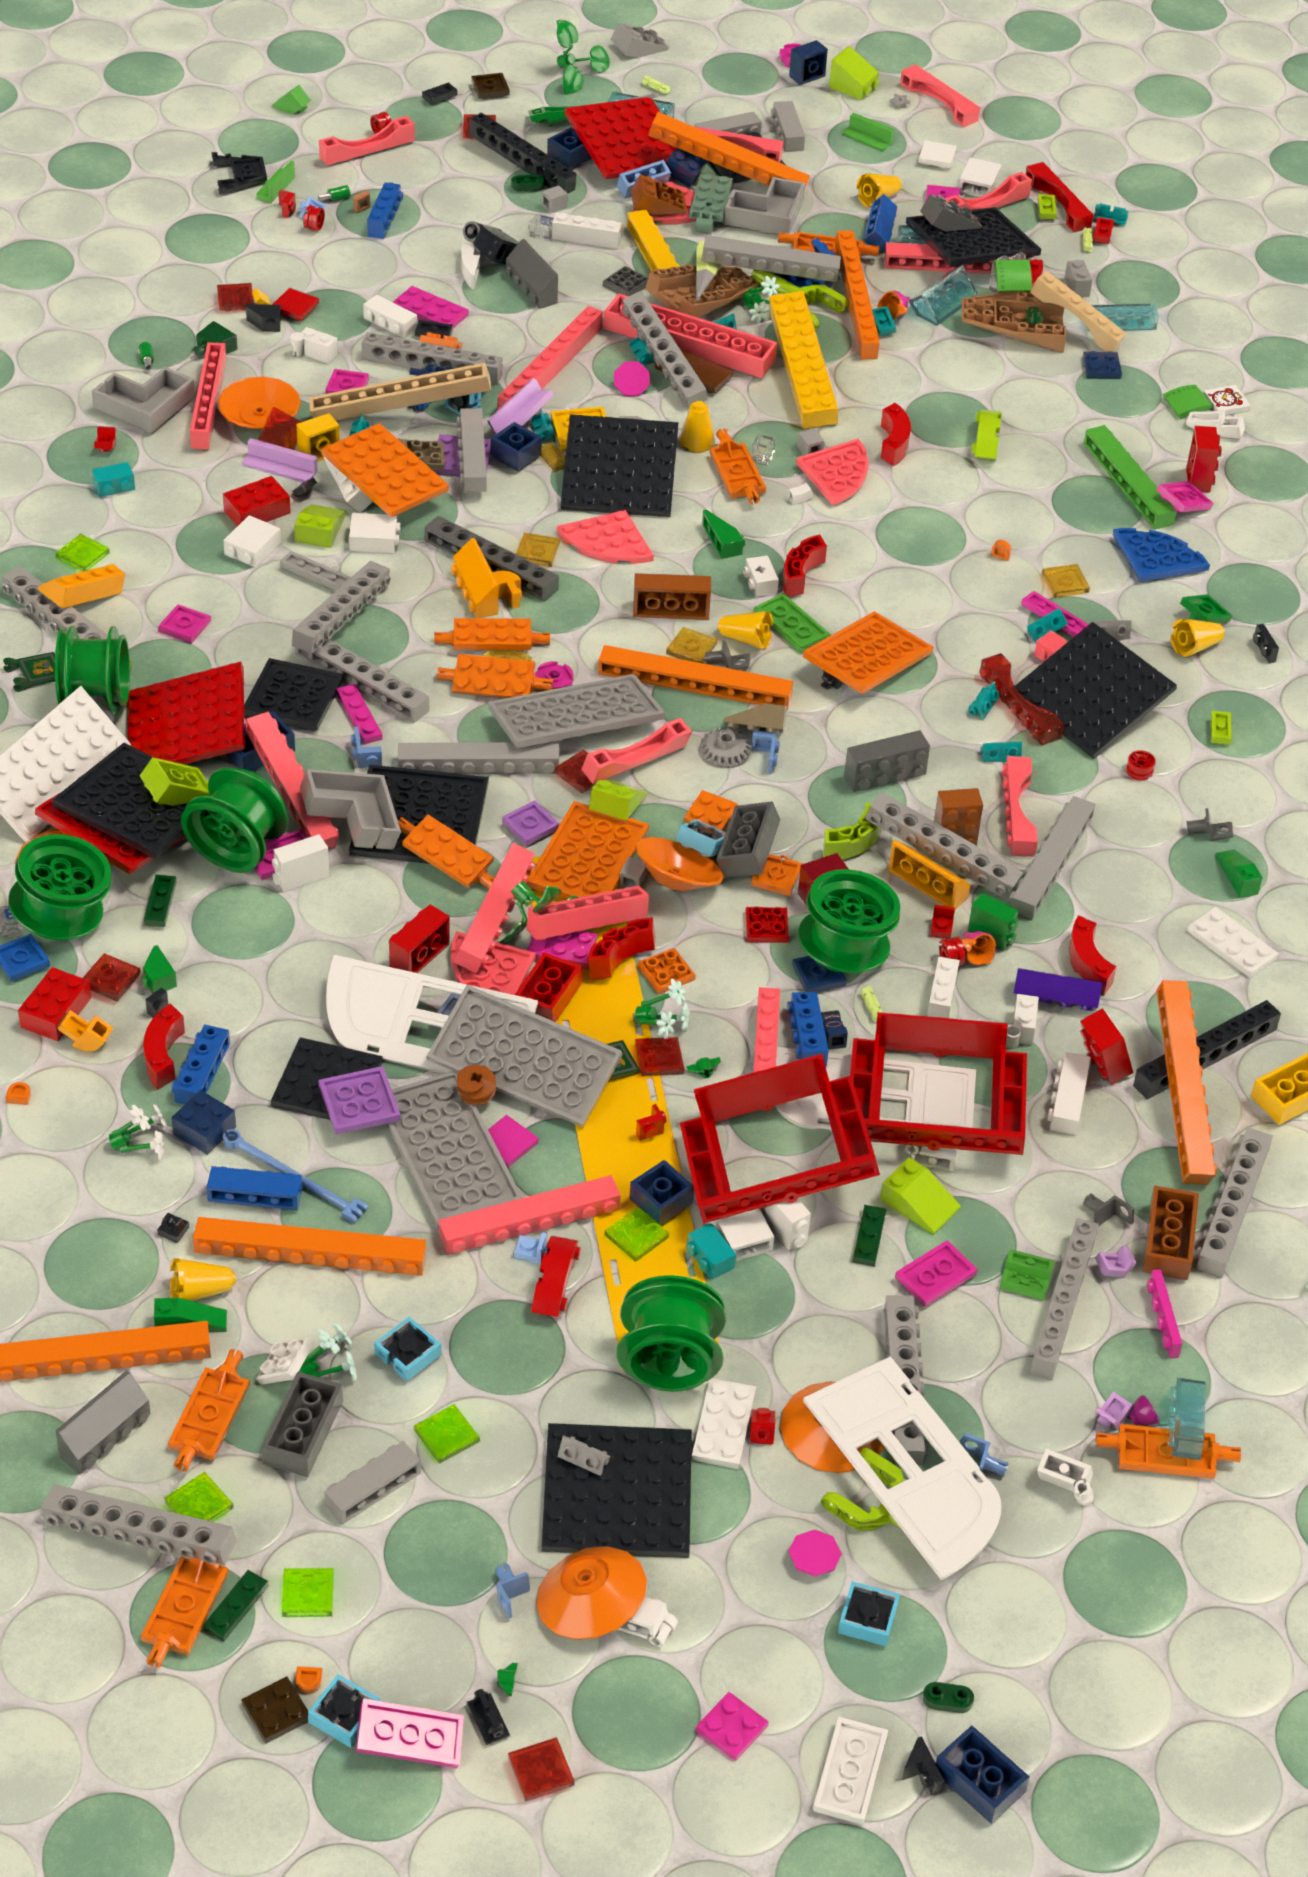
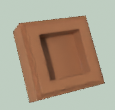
[353,191,370,213]

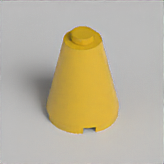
[856,173,902,207]
[679,401,715,453]
[718,611,773,649]
[1170,618,1225,657]
[170,1258,236,1301]

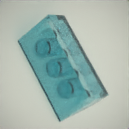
[909,265,979,326]

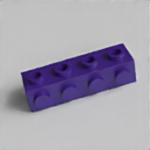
[1013,968,1102,1011]

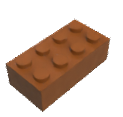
[633,573,711,620]
[1142,1185,1199,1280]

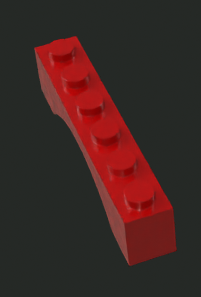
[1025,162,1094,233]

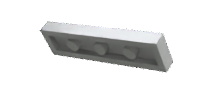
[280,551,351,591]

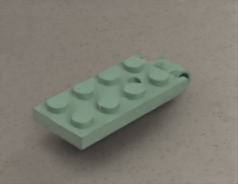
[689,174,733,233]

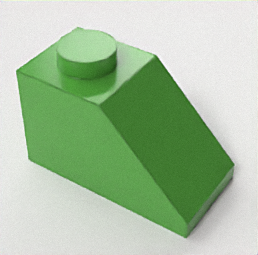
[272,85,311,114]

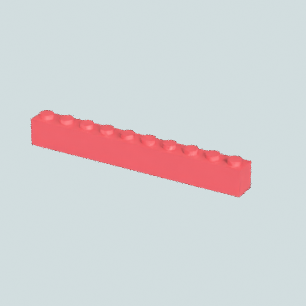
[497,306,603,411]

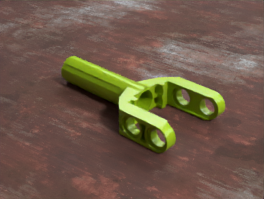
[751,269,849,330]
[820,1448,904,1532]

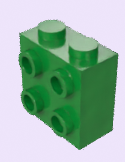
[968,893,1019,951]

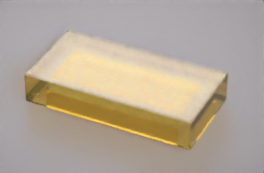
[540,442,565,472]

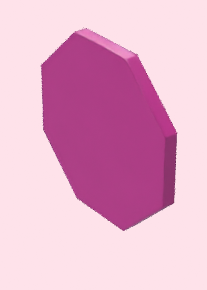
[614,361,650,396]
[788,1530,842,1577]

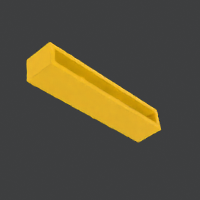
[627,210,680,271]

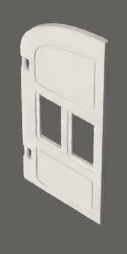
[326,955,538,1074]
[775,1047,976,1131]
[803,1357,1002,1581]

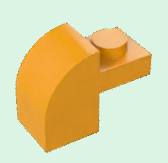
[492,571,522,609]
[58,1010,113,1052]

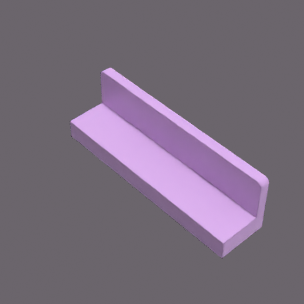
[488,378,554,435]
[242,438,318,482]

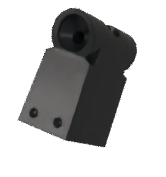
[463,221,519,265]

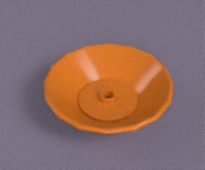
[218,376,301,430]
[635,837,724,892]
[780,1381,884,1473]
[536,1546,647,1640]

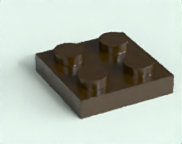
[471,72,510,99]
[241,1676,308,1744]

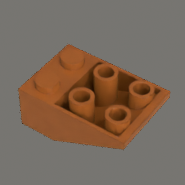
[631,174,687,215]

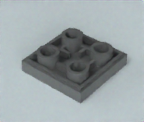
[603,266,648,296]

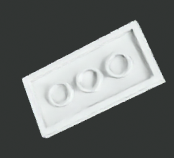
[1187,907,1279,978]
[692,1378,756,1470]
[813,1716,888,1825]

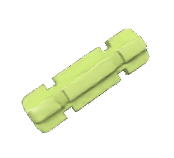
[642,76,670,95]
[1083,227,1093,252]
[861,986,883,1022]

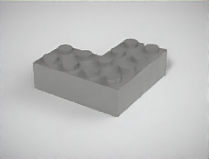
[724,177,805,235]
[92,367,195,433]
[300,769,401,849]

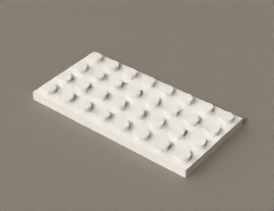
[0,686,131,843]

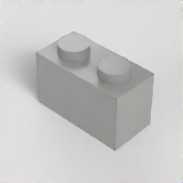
[1065,260,1092,297]

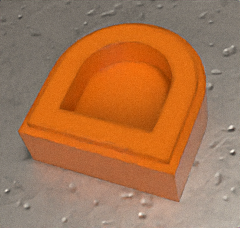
[991,540,1012,561]
[5,1082,31,1105]
[296,1666,323,1694]

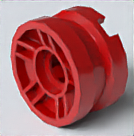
[370,111,392,134]
[303,205,325,231]
[1126,750,1156,781]
[939,937,965,966]

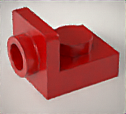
[930,905,955,939]

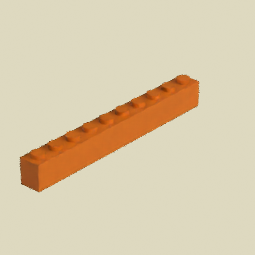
[648,112,810,188]
[835,230,880,359]
[598,645,794,710]
[1156,980,1217,1185]
[193,1217,427,1276]
[0,1321,211,1382]

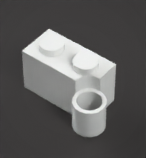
[1006,994,1039,1049]

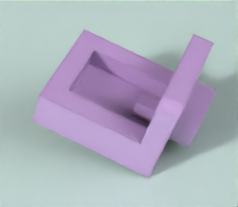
[1095,1246,1136,1277]
[1095,1391,1133,1429]

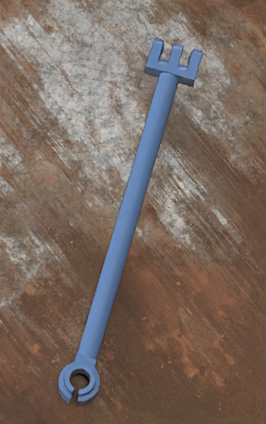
[223,1129,368,1224]

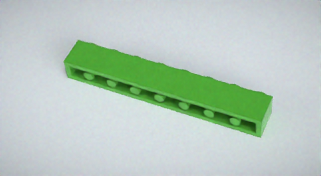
[1084,425,1177,530]

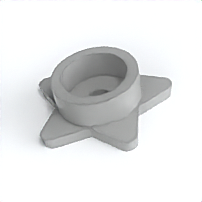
[890,94,910,108]

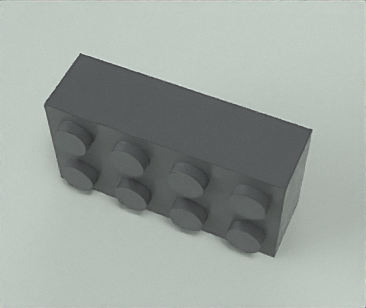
[844,730,930,792]
[716,801,781,878]
[261,1372,343,1477]

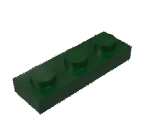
[144,874,177,927]
[853,1204,887,1267]
[203,1570,269,1642]

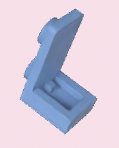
[351,727,382,768]
[752,730,780,774]

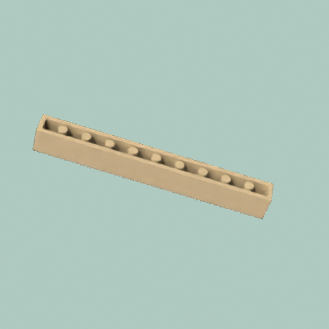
[309,363,491,421]

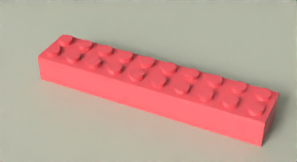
[603,293,777,378]

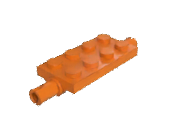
[778,232,879,258]
[709,429,766,504]
[434,618,550,650]
[436,654,553,698]
[398,815,495,889]
[168,1349,250,1472]
[1095,1424,1241,1479]
[141,1555,229,1668]

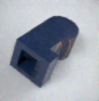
[821,1010,848,1050]

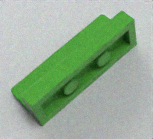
[842,113,894,152]
[256,161,295,203]

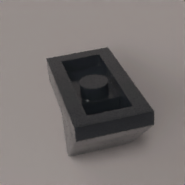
[902,1736,944,1796]

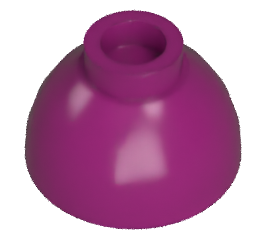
[1129,1395,1160,1427]

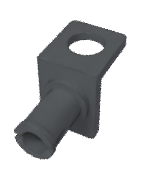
[705,640,750,670]
[1187,808,1233,841]
[1083,1193,1134,1227]

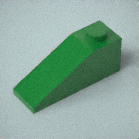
[702,510,745,559]
[1215,849,1263,898]
[154,1298,227,1332]

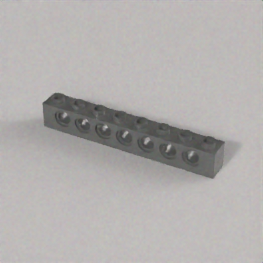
[425,516,559,601]

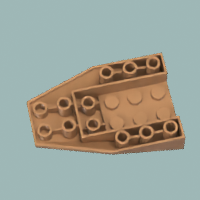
[645,265,759,318]
[961,292,1066,353]

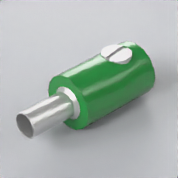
[318,185,351,202]
[138,342,154,370]

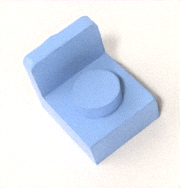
[298,196,327,218]
[514,1232,549,1264]

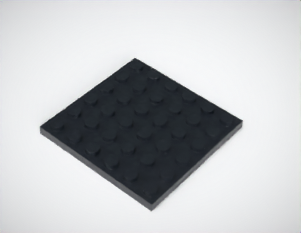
[906,207,1042,267]
[560,414,679,517]
[1010,621,1177,759]
[52,742,188,859]
[349,765,489,864]
[541,1423,692,1558]

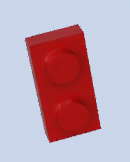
[1093,217,1114,244]

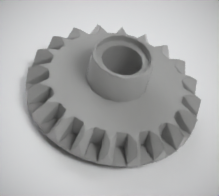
[700,727,752,766]

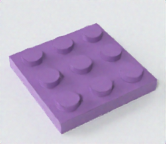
[434,434,491,477]
[319,1066,401,1135]

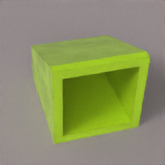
[829,46,880,100]

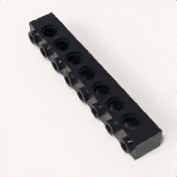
[469,112,577,194]
[1133,1000,1281,1100]

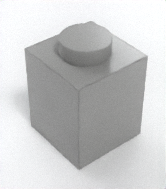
[542,186,568,214]
[797,428,824,455]
[619,857,648,889]

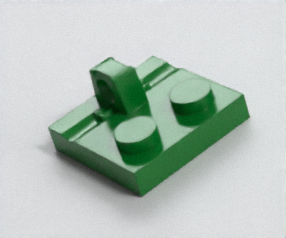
[1180,594,1232,623]

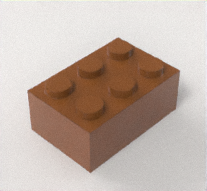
[934,788,983,846]

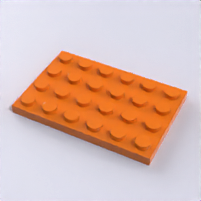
[321,423,449,518]
[803,611,934,694]
[526,801,649,899]

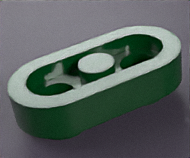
[511,174,544,191]
[1025,306,1044,324]
[923,1682,974,1713]

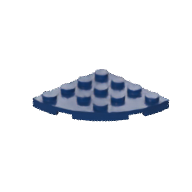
[1112,528,1210,582]

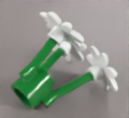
[109,1105,168,1160]

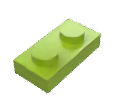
[1037,194,1057,220]
[1210,711,1232,745]

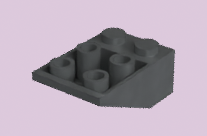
[920,194,982,231]

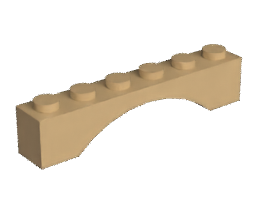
[1030,271,1127,352]

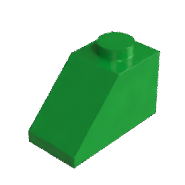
[142,945,177,994]

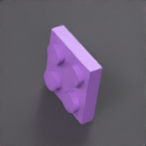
[502,800,559,846]

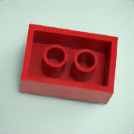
[1186,426,1222,493]
[223,476,291,527]
[388,904,450,973]
[514,952,582,1022]
[18,967,92,1042]
[1080,1008,1134,1085]

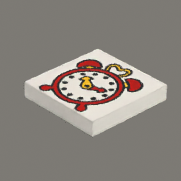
[1203,385,1251,415]

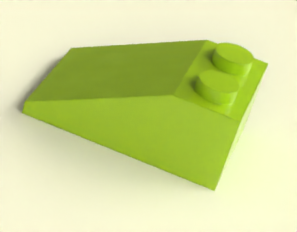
[294,504,347,548]
[140,757,210,806]
[589,780,648,821]
[880,1157,961,1235]

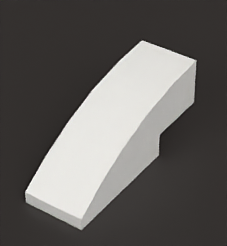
[461,243,480,289]
[1186,411,1245,439]

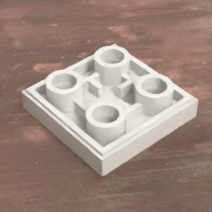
[918,140,957,169]
[256,1338,314,1385]

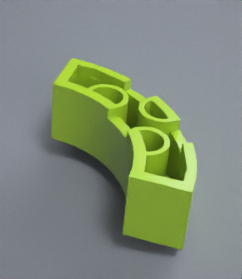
[971,409,1002,461]
[823,803,883,859]

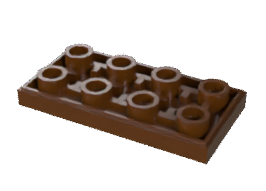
[655,348,733,393]

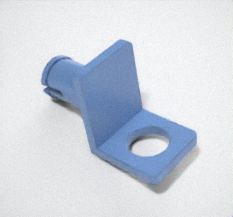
[959,1433,1009,1480]
[495,1563,530,1619]

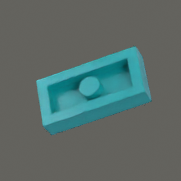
[872,306,896,336]

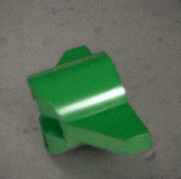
[686,1057,721,1078]
[497,1663,518,1697]

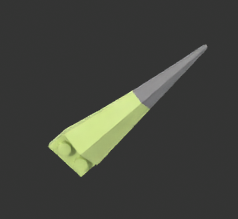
[696,241,724,300]

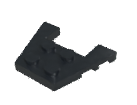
[211,152,267,194]

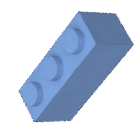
[617,160,671,199]

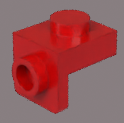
[278,190,296,218]
[94,426,116,452]
[636,1104,667,1141]
[750,1408,776,1445]

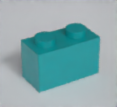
[92,462,135,497]
[686,1223,737,1279]

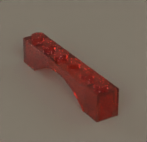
[979,653,1064,746]

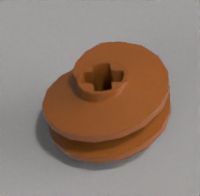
[457,1065,496,1106]

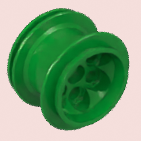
[55,626,130,716]
[181,768,288,873]
[8,834,111,940]
[798,869,900,974]
[616,1275,726,1392]

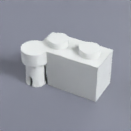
[291,327,338,364]
[905,1145,958,1172]
[1037,1449,1094,1506]
[618,1597,678,1647]

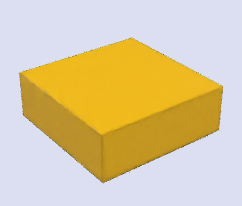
[252,288,271,305]

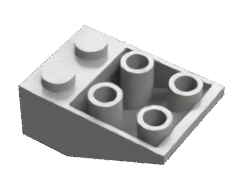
[610,23,669,58]

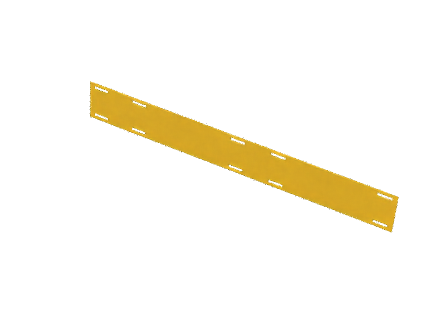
[526,856,719,1371]

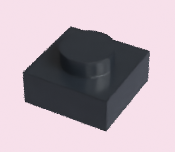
[292,477,317,497]
[145,988,169,1018]

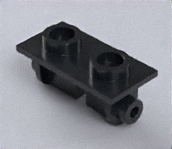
[467,1689,510,1745]

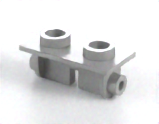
[1094,620,1132,639]
[558,1436,610,1476]

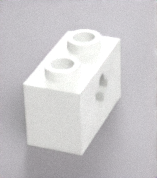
[743,555,779,597]

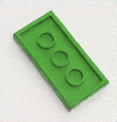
[753,593,831,654]

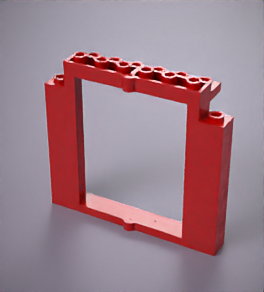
[850,1012,1027,1155]
[680,1054,880,1224]

